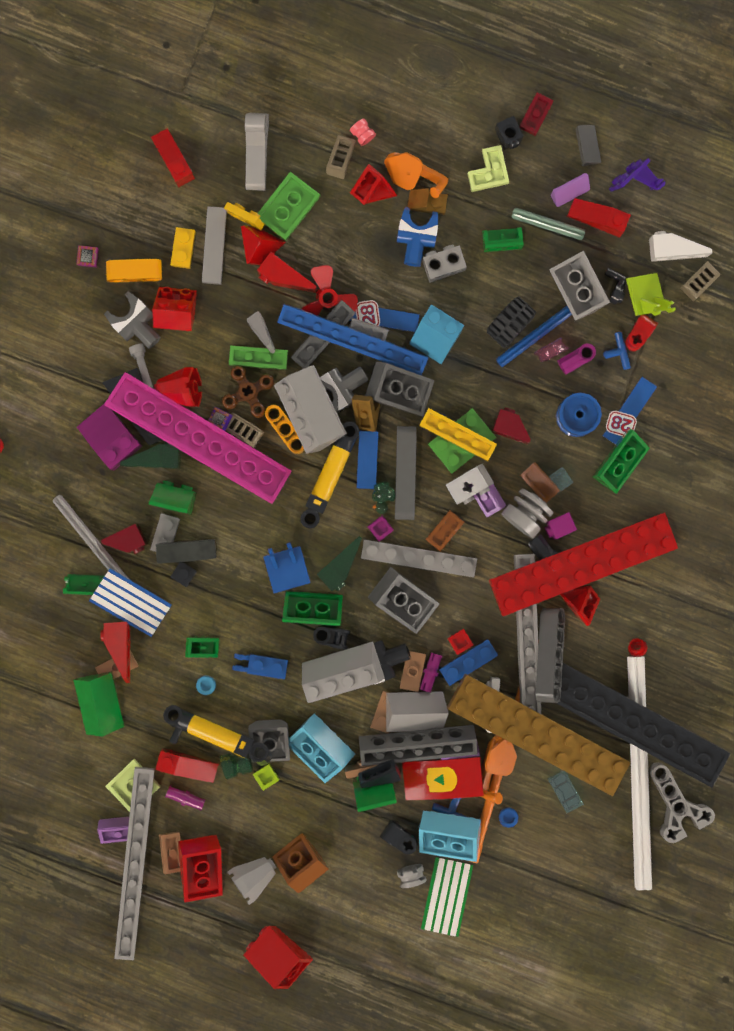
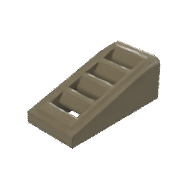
[326,135,356,179]
[680,261,721,301]
[226,412,265,448]

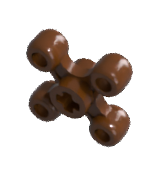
[222,366,275,418]

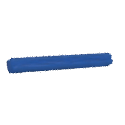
[496,306,572,367]

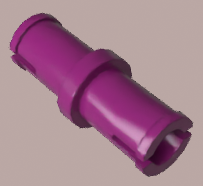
[419,653,442,693]
[165,786,205,811]

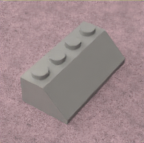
[274,365,346,454]
[302,642,385,703]

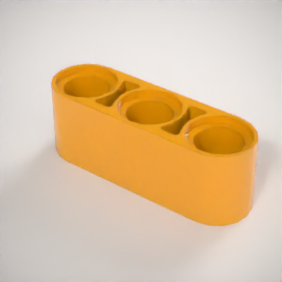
[106,259,162,282]
[265,405,304,454]

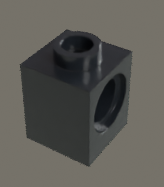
[495,116,523,150]

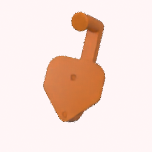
[384,152,448,198]
[479,735,517,804]

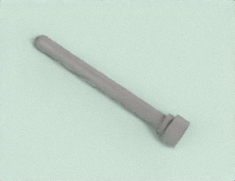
[129,344,153,388]

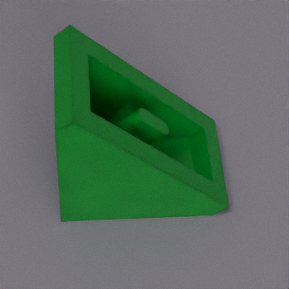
[185,636,219,658]

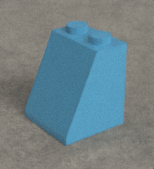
[409,305,464,364]

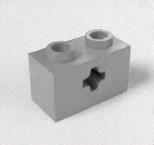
[446,463,494,505]

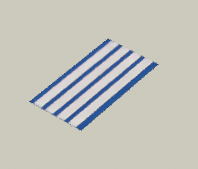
[89,568,171,637]

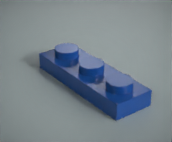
[439,639,498,686]

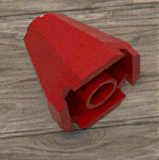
[154,367,202,407]

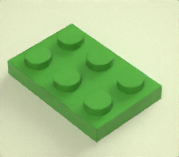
[258,172,321,241]
[428,408,496,474]

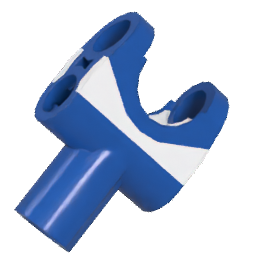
[397,207,438,267]

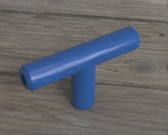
[603,332,631,370]
[432,798,467,817]

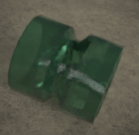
[220,753,253,780]

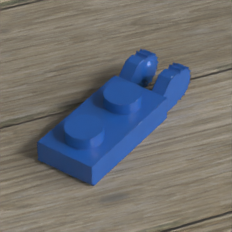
[232,653,288,679]

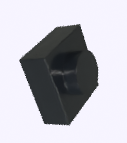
[170,562,198,587]

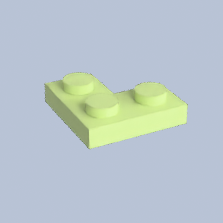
[467,145,509,192]

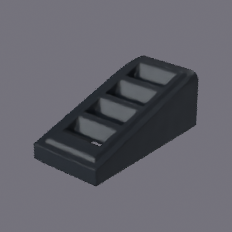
[358,759,401,788]

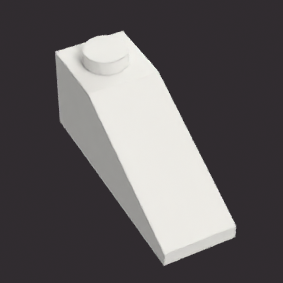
[649,231,712,262]

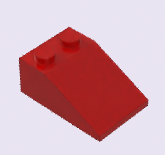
[178,835,223,902]

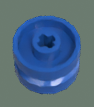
[556,393,602,437]

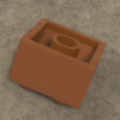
[272,833,329,893]

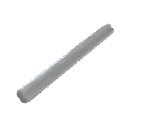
[53,495,130,580]

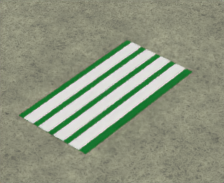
[421,857,473,937]

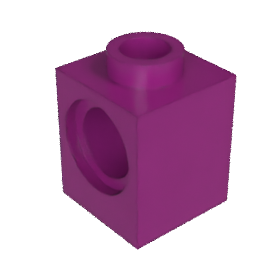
[545,512,577,540]

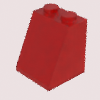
[243,926,313,989]

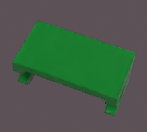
[482,227,524,252]
[63,574,105,595]

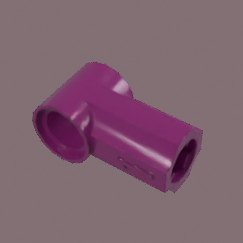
[557,344,596,375]

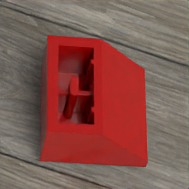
[152,287,197,331]

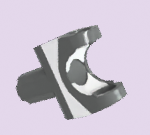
[104,291,161,349]
[320,366,369,413]

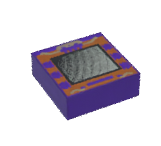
[208,407,233,431]

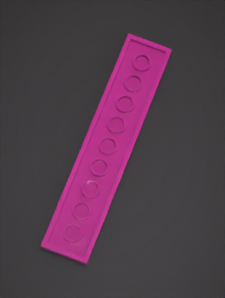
[105,372,292,504]

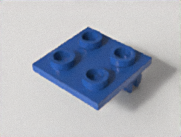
[264,543,311,593]

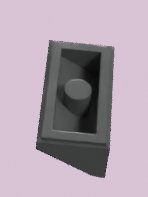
[576,125,601,166]

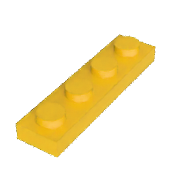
[419,408,497,462]

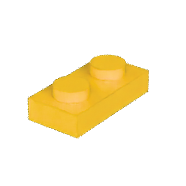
[224,202,265,231]
[170,227,196,269]

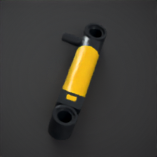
[300,422,359,528]
[163,705,272,766]

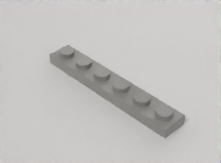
[361,540,477,577]

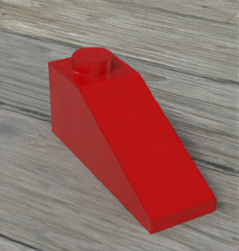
[151,128,195,188]
[567,198,631,238]
[257,252,317,293]
[101,622,130,683]
[155,748,219,783]

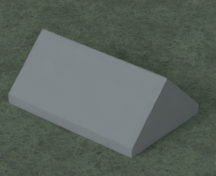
[549,251,610,321]
[386,691,448,732]

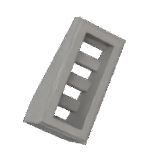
[247,311,275,354]

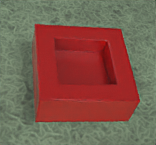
[447,628,473,655]

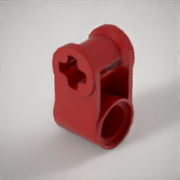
[625,314,658,351]

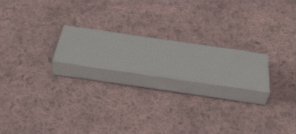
[202,206,227,285]

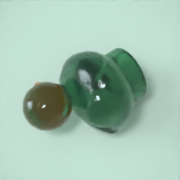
[372,482,396,514]

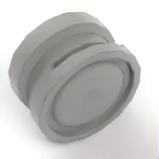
[397,864,427,888]

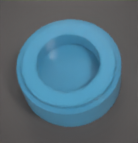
[196,675,216,695]

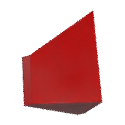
[350,164,397,205]
[241,225,286,265]
[560,585,600,626]

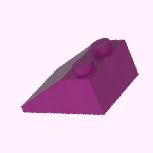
[77,403,143,471]

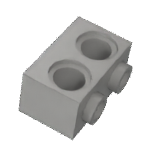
[422,245,467,283]

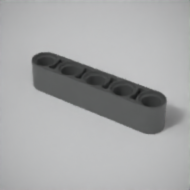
[395,426,416,520]
[535,608,565,703]

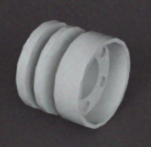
[501,488,553,539]

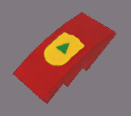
[402,756,484,800]

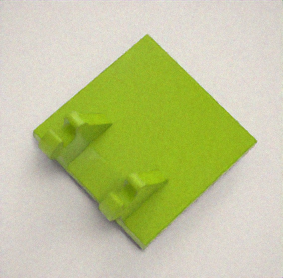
[626,273,676,316]

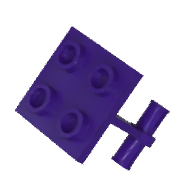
[609,158,665,191]

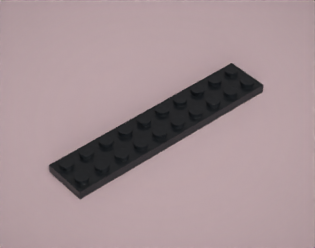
[557,663,731,788]

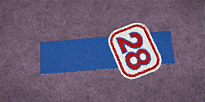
[349,300,419,332]
[603,377,657,445]

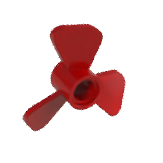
[301,265,358,316]

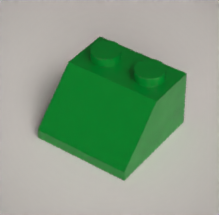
[149,480,197,515]

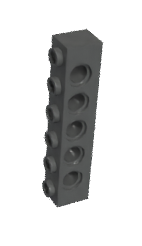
[359,725,478,766]

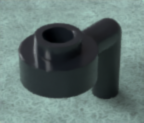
[605,268,627,305]

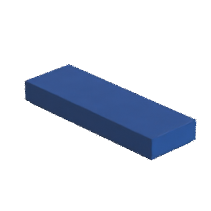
[357,431,378,489]

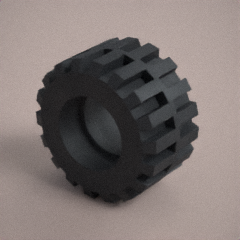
[486,296,536,348]

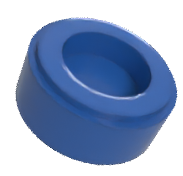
[498,807,518,828]

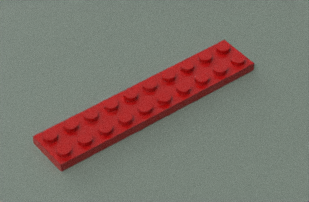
[489,513,678,616]

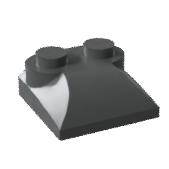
[248,720,290,762]

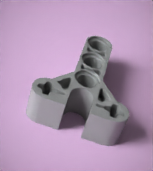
[245,113,269,191]
[649,762,715,843]

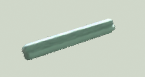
[512,208,585,240]

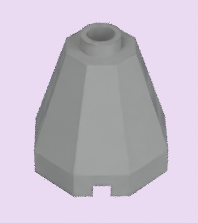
[227,857,277,905]

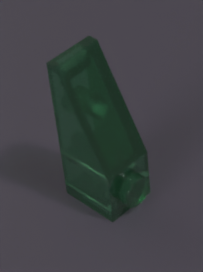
[120,441,181,469]
[317,536,362,591]

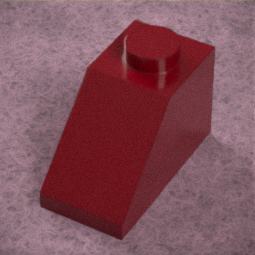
[492,407,531,445]
[100,524,148,554]

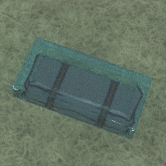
[548,770,584,813]

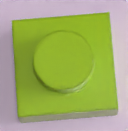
[253,763,280,791]

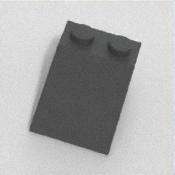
[365,362,434,417]
[368,567,440,634]

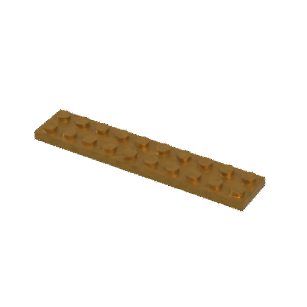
[447,674,631,796]

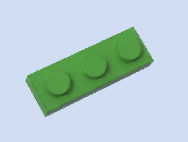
[229,345,288,370]

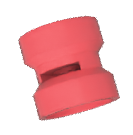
[350,118,376,146]

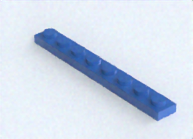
[277,303,428,375]

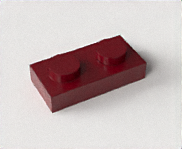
[519,92,554,136]

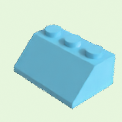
[289,713,355,783]
[419,810,481,862]

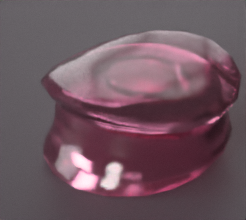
[534,337,570,362]

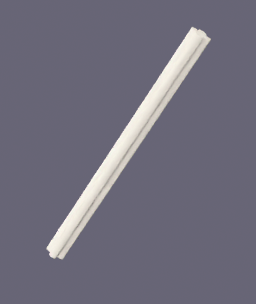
[627,656,652,890]

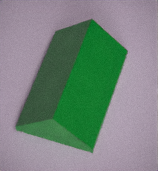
[592,429,650,494]
[282,591,343,626]
[73,671,124,737]

